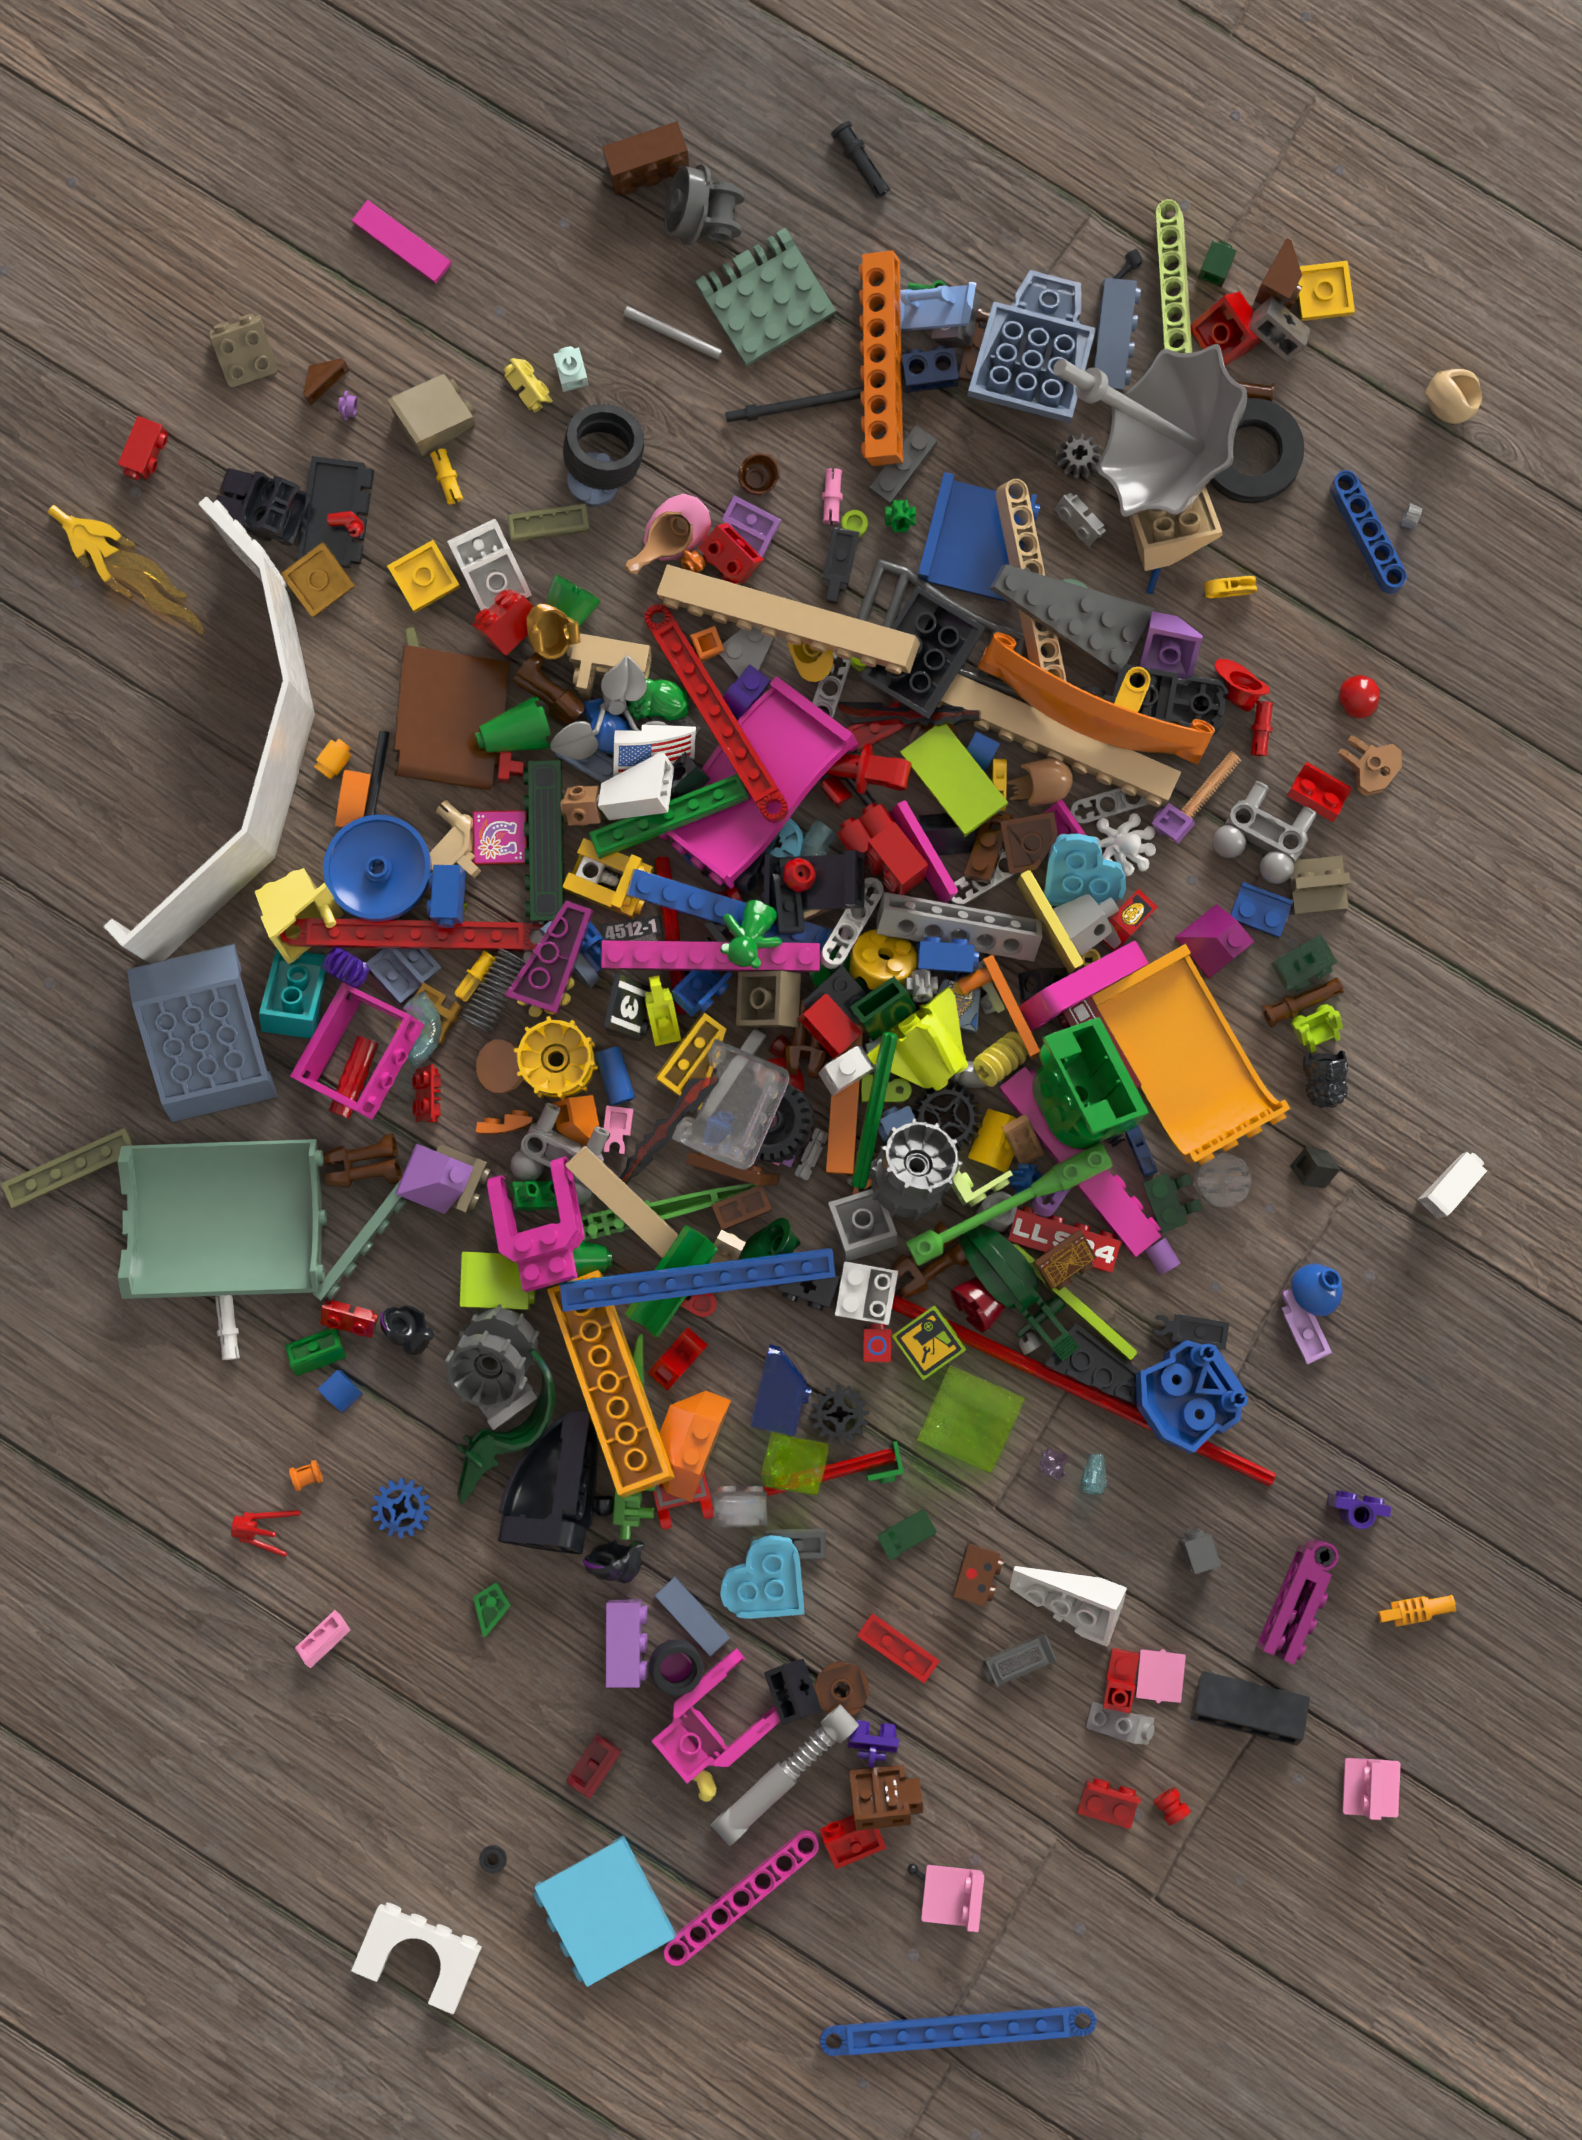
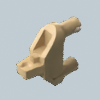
[430,800,481,879]

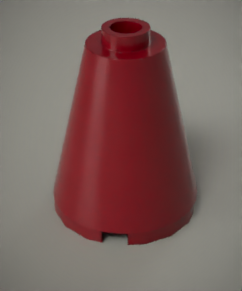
[950,1276,1006,1333]

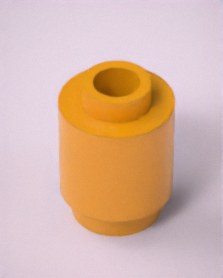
[314,739,352,780]

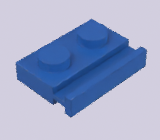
[1230,882,1293,938]

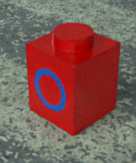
[863,1324,891,1362]

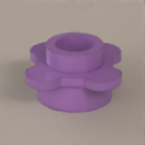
[338,391,358,421]

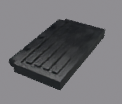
[296,456,374,568]

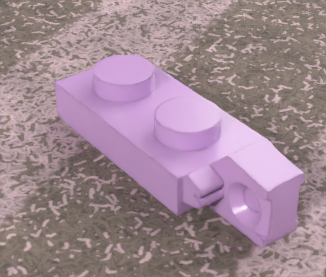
[1281,1288,1332,1365]

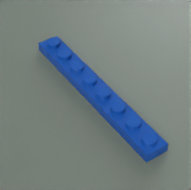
[626,869,833,953]

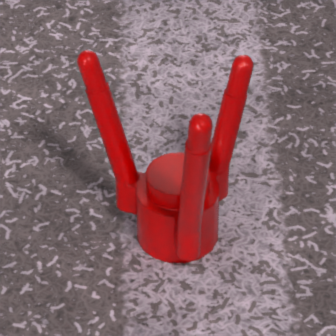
[231,1510,301,1557]

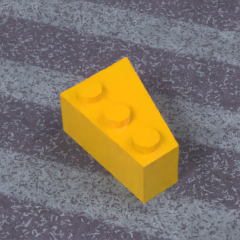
[654,1013,726,1110]

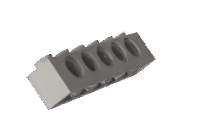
[876,892,1042,962]

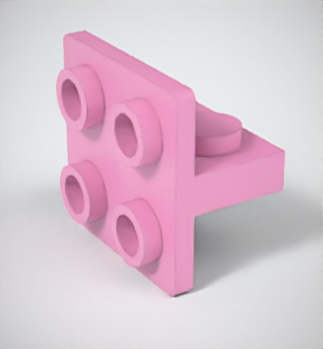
[1342,1758,1400,1820]

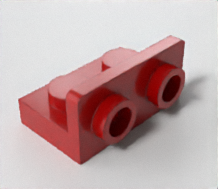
[1287,762,1352,822]
[1077,1778,1141,1829]
[820,1814,886,1869]

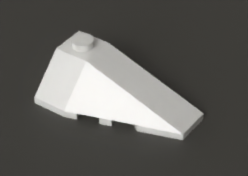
[1010,1566,1127,1647]

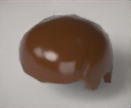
[737,453,780,496]

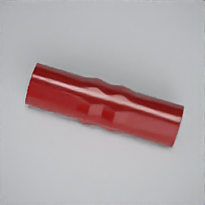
[328,1036,379,1119]

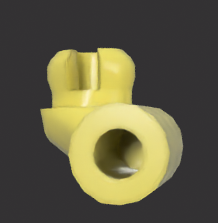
[692,1769,716,1802]

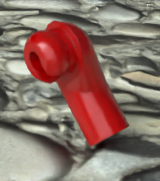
[327,511,364,537]

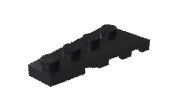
[1043,1322,1140,1408]

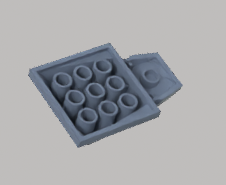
[967,270,1096,423]

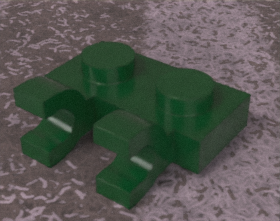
[1142,1173,1203,1233]

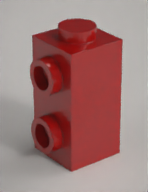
[118,416,168,481]

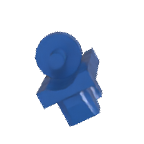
[580,921,606,973]

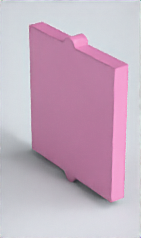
[1136,1649,1186,1703]

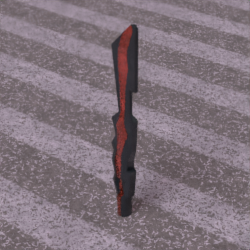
[838,702,981,727]
[619,1077,719,1185]

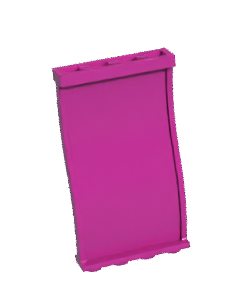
[658,676,859,889]

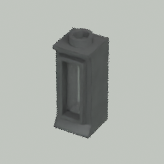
[982,1633,1057,1687]

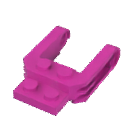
[487,1157,585,1292]
[651,1648,780,1783]

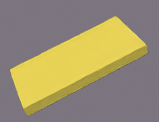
[1016,870,1083,975]

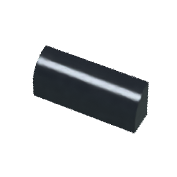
[1190,1671,1310,1746]

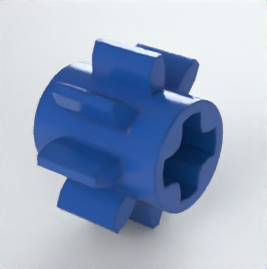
[1009,1163,1043,1194]

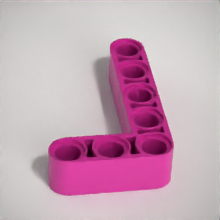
[1019,940,1149,1032]

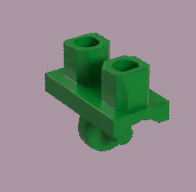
[509,1181,558,1212]

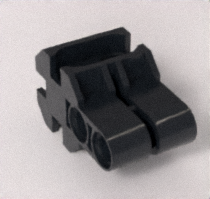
[215,468,311,546]

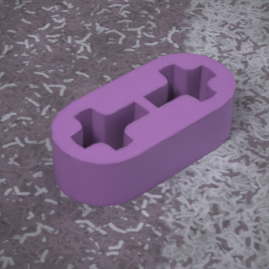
[1032,1188,1071,1217]

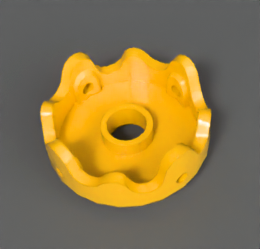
[849,929,917,990]

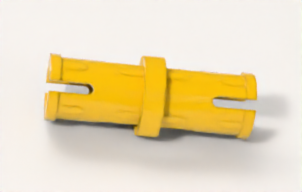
[430,449,463,505]

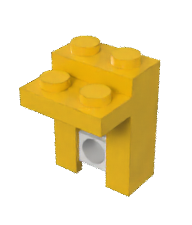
[563,838,654,919]

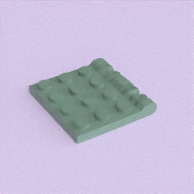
[694,228,836,367]

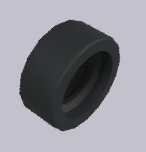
[649,1639,704,1696]

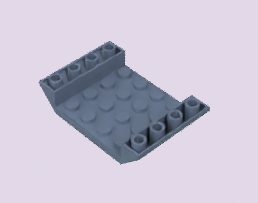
[127,944,277,1122]

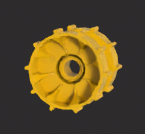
[514,1016,599,1100]

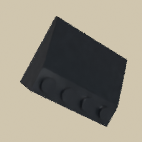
[860,586,986,720]

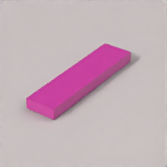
[352,200,452,284]
[890,800,958,903]

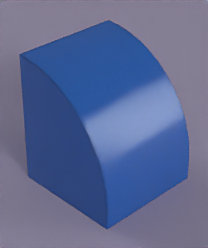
[967,731,1000,773]
[318,1370,363,1412]

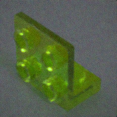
[761,1424,830,1496]

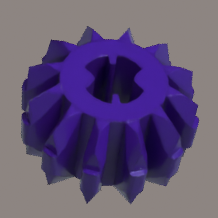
[322,947,370,988]

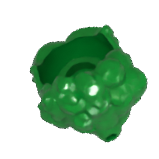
[627,678,690,721]

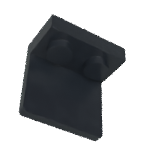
[802,965,867,1025]

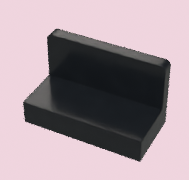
[919,813,975,856]

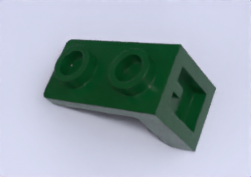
[876,1509,936,1561]

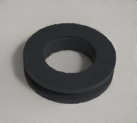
[1209,398,1304,503]

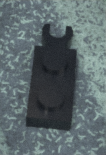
[1153,1314,1230,1350]

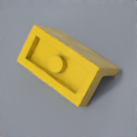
[968,1109,1017,1173]

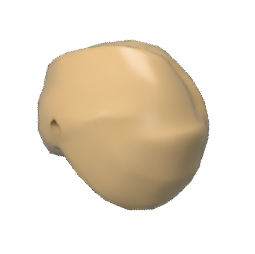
[1425,369,1482,424]

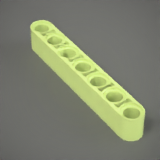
[1156,199,1192,353]

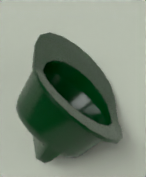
[740,1218,800,1260]

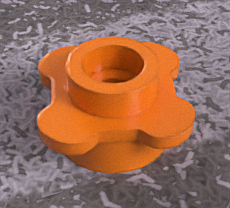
[680,550,706,574]

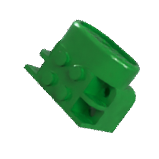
[1032,1017,1149,1149]

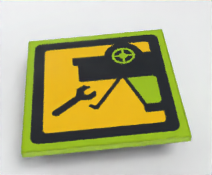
[892,1305,966,1380]

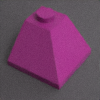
[1175,904,1254,979]

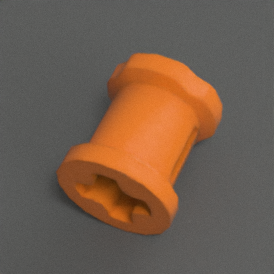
[289,1460,323,1491]

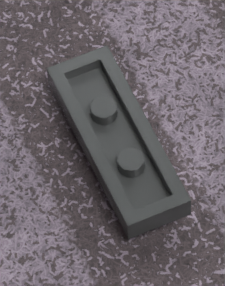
[869,425,937,505]

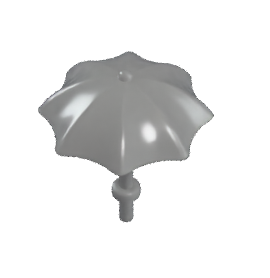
[1053,344,1247,517]

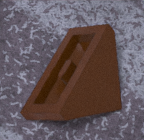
[303,358,349,405]

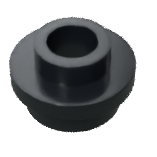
[479,1845,507,1874]

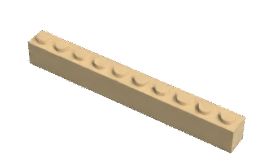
[657,564,920,674]
[937,674,1181,807]

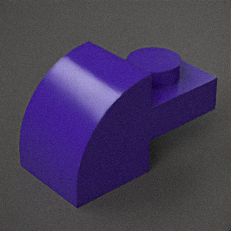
[723,664,771,721]

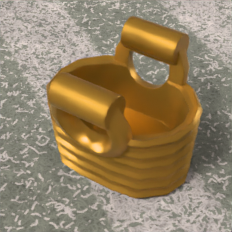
[527,604,581,660]

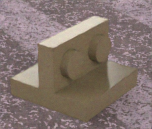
[1289,855,1350,915]

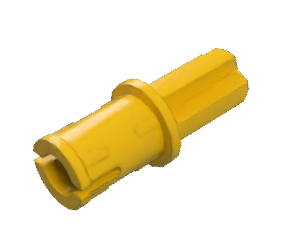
[454,950,497,1002]

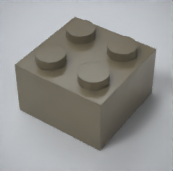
[736,970,801,1028]

